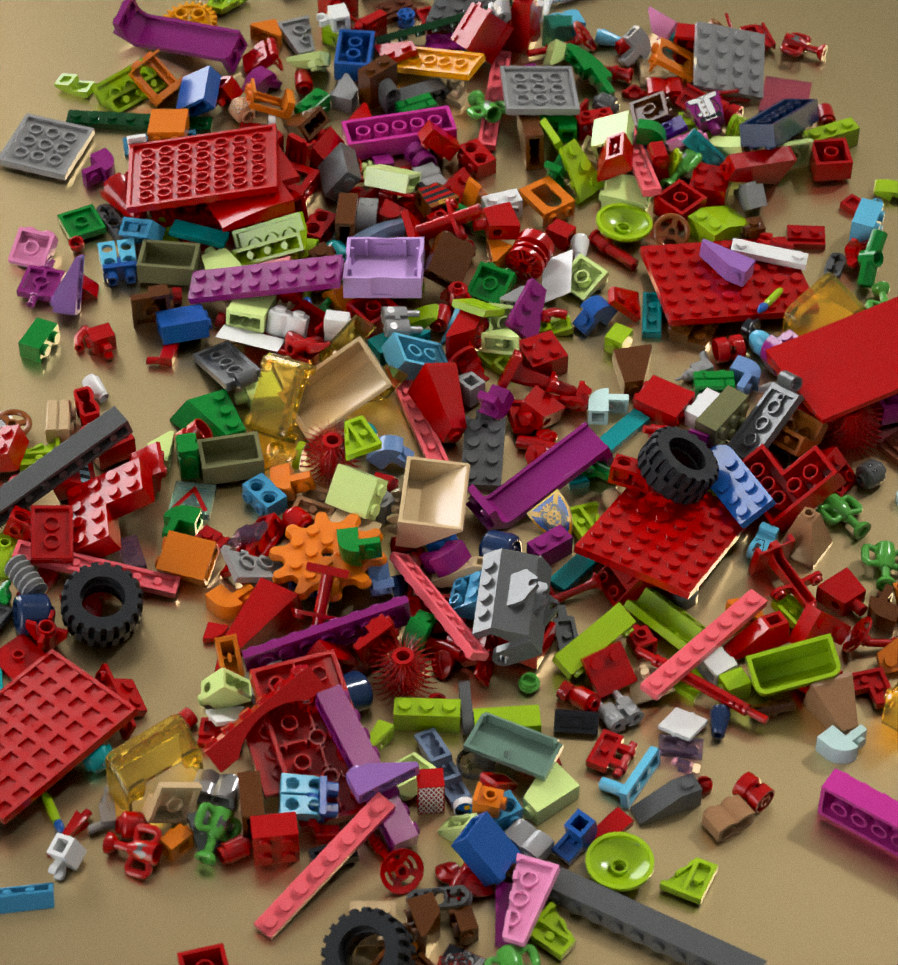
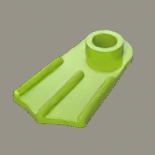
[667,148,683,178]

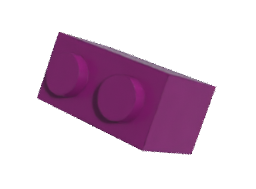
[526,524,573,565]

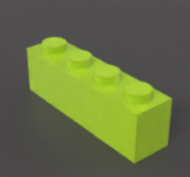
[552,602,636,680]

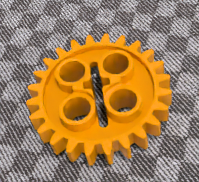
[163,1,218,26]

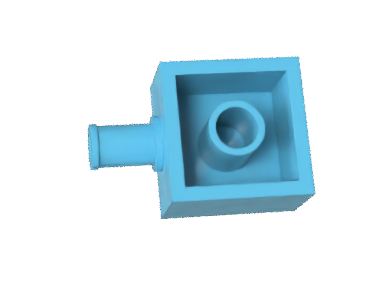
[849,198,886,242]

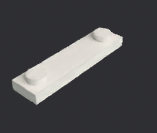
[731,238,809,270]

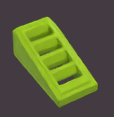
[370,719,394,752]

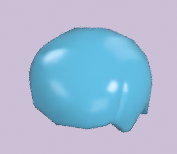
[749,330,770,356]

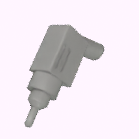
[675,351,714,381]
[88,787,117,835]

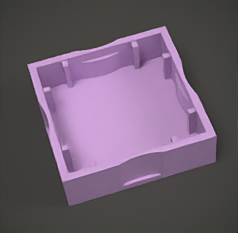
[343,237,425,298]

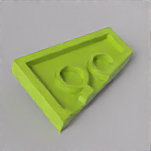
[559,139,604,205]

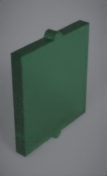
[542,13,572,46]

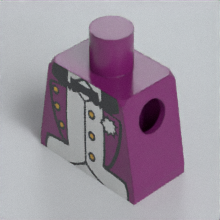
[685,90,725,136]

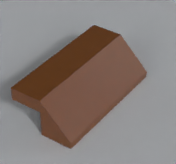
[750,408,829,457]

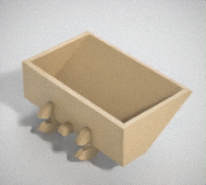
[277,336,392,443]
[386,456,470,548]

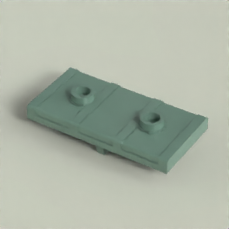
[463,712,563,781]

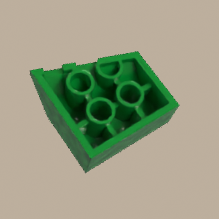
[169,389,246,437]

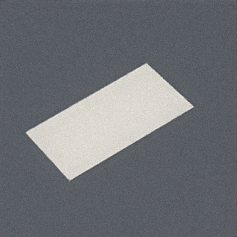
[542,249,573,303]
[215,324,285,352]

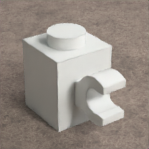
[316,3,350,33]
[47,832,87,881]

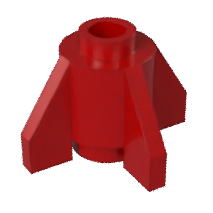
[844,238,869,268]
[440,281,471,315]
[25,609,68,651]

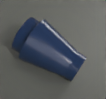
[710,704,732,739]

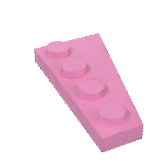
[502,853,561,948]

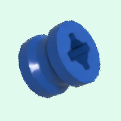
[397,8,415,29]

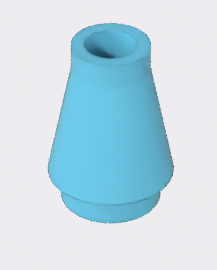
[594,28,621,46]

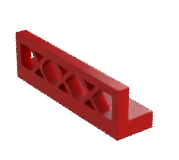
[220,512,285,586]

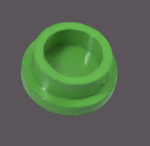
[518,672,540,693]

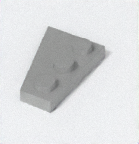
[277,15,315,55]
[220,545,288,583]

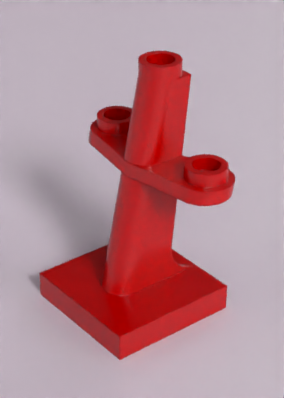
[401,198,483,259]
[497,349,578,397]
[748,534,823,609]
[290,562,352,626]

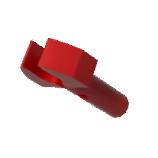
[757,232,794,250]

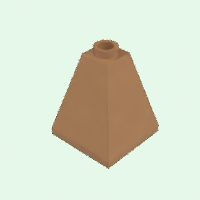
[780,506,832,570]
[803,671,858,735]

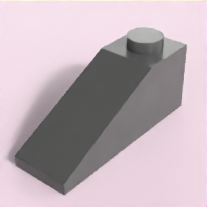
[630,773,702,827]

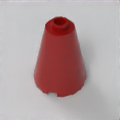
[100,172,147,219]

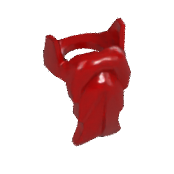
[447,341,489,382]
[546,380,592,412]

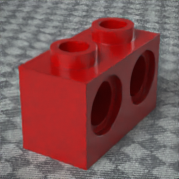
[575,107,613,141]
[457,138,496,180]
[306,208,336,244]
[608,453,651,494]
[3,505,31,542]

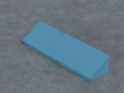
[0,882,55,914]

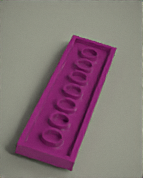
[188,254,344,304]
[241,595,411,673]

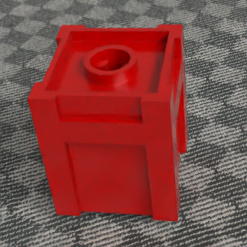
[450,1,514,65]

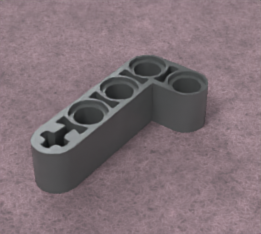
[378,77,450,114]

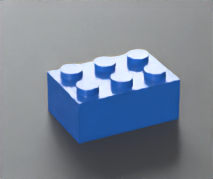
[334,29,375,81]

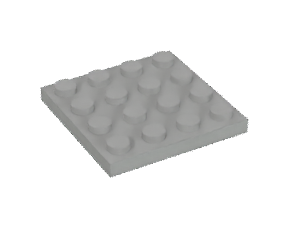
[693,21,765,101]
[500,66,580,116]
[0,113,95,180]

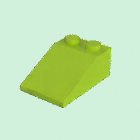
[688,205,746,242]

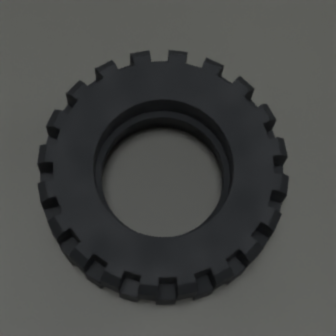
[638,426,719,505]
[61,562,144,647]
[321,907,416,965]

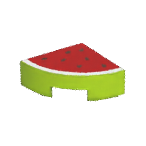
[292,441,307,470]

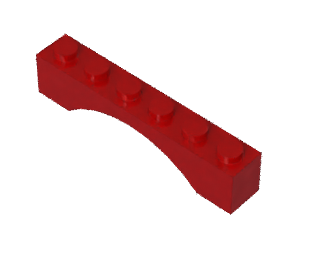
[202,664,325,773]

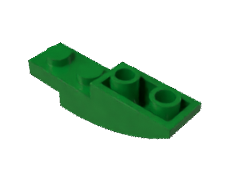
[564,43,615,96]

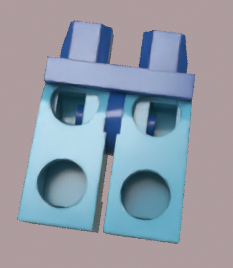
[97,238,138,286]
[279,773,339,823]

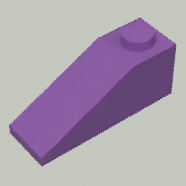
[699,239,755,287]
[51,255,85,315]
[346,762,420,804]

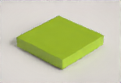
[540,118,564,154]
[451,298,506,318]

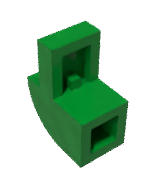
[540,115,577,143]
[636,119,666,145]
[543,154,571,188]
[162,505,203,538]
[336,527,383,566]
[400,609,438,658]

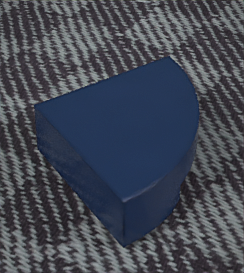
[391,575,408,597]

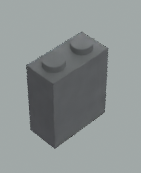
[318,142,362,203]

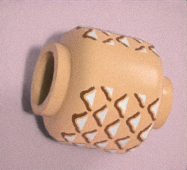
[229,96,256,123]

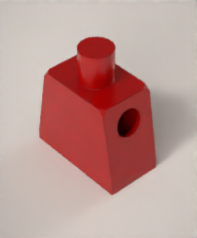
[473,202,521,240]
[517,385,566,430]
[815,567,868,617]

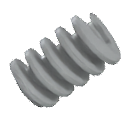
[4,554,48,594]

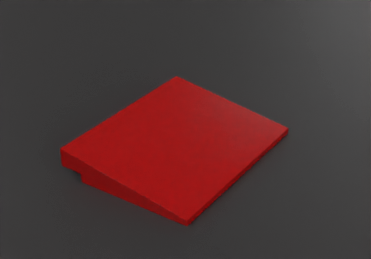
[765,296,898,424]

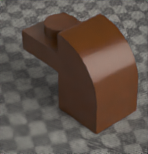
[867,584,898,635]

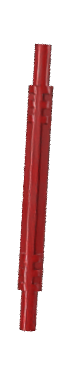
[634,646,769,724]

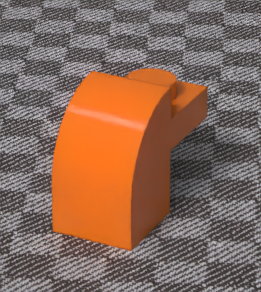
[270,463,316,501]
[205,583,254,621]

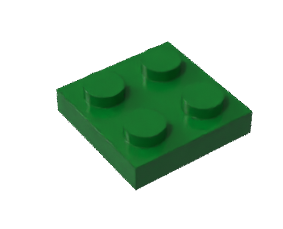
[57,204,107,240]

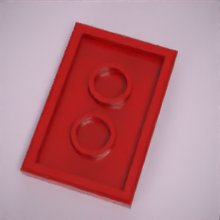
[31,505,74,563]

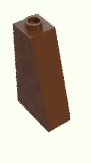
[517,115,544,170]

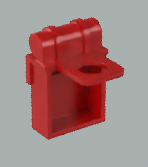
[350,9,387,37]
[242,37,284,75]

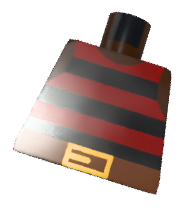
[415,182,459,219]

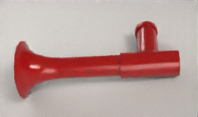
[549,571,603,603]

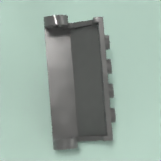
[472,548,560,666]

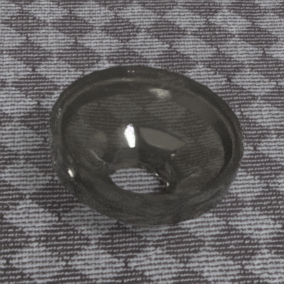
[456,750,497,782]

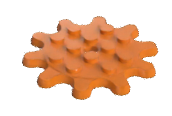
[269,512,387,602]

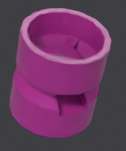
[404,141,437,168]

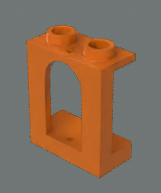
[648,37,694,88]
[128,49,183,107]
[244,78,295,120]
[518,175,575,228]

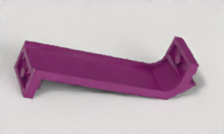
[112,0,248,74]
[466,422,614,530]

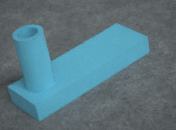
[598,746,661,810]

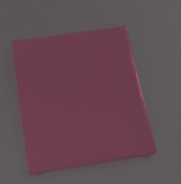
[758,76,812,113]

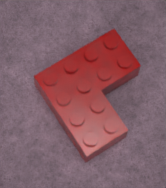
[742,443,846,534]
[67,458,155,558]

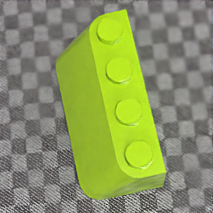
[746,633,841,697]

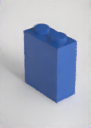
[176,65,221,117]
[155,304,212,345]
[451,811,521,887]

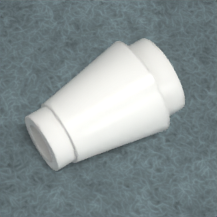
[570,233,589,258]
[82,374,109,403]

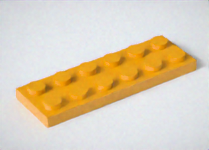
[397,46,486,81]

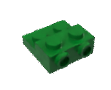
[468,261,517,304]

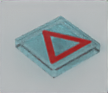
[168,481,217,520]

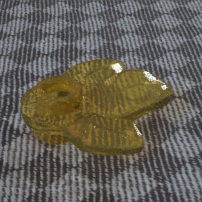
[263,441,296,471]

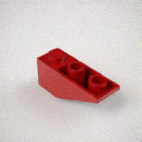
[722,611,790,660]

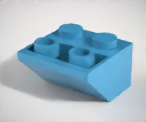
[449,571,481,620]

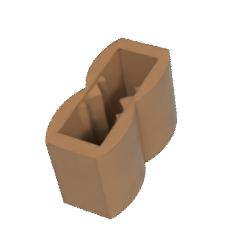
[701,794,755,842]

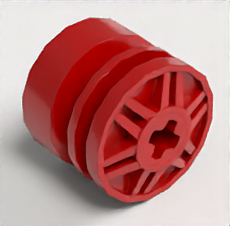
[506,229,555,280]

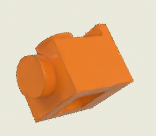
[472,782,508,819]
[159,823,194,863]

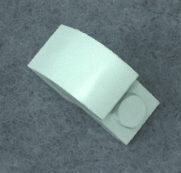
[588,388,629,425]
[815,724,867,764]

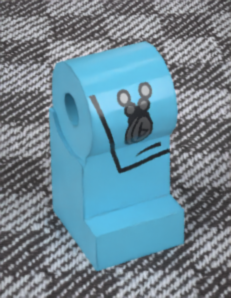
[746,521,779,559]

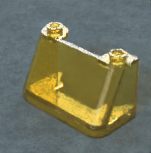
[782,272,866,336]
[244,353,317,444]

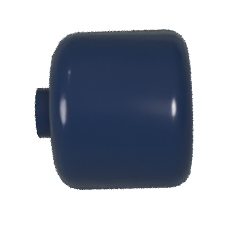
[479,530,522,557]
[13,593,55,635]
[343,671,373,712]

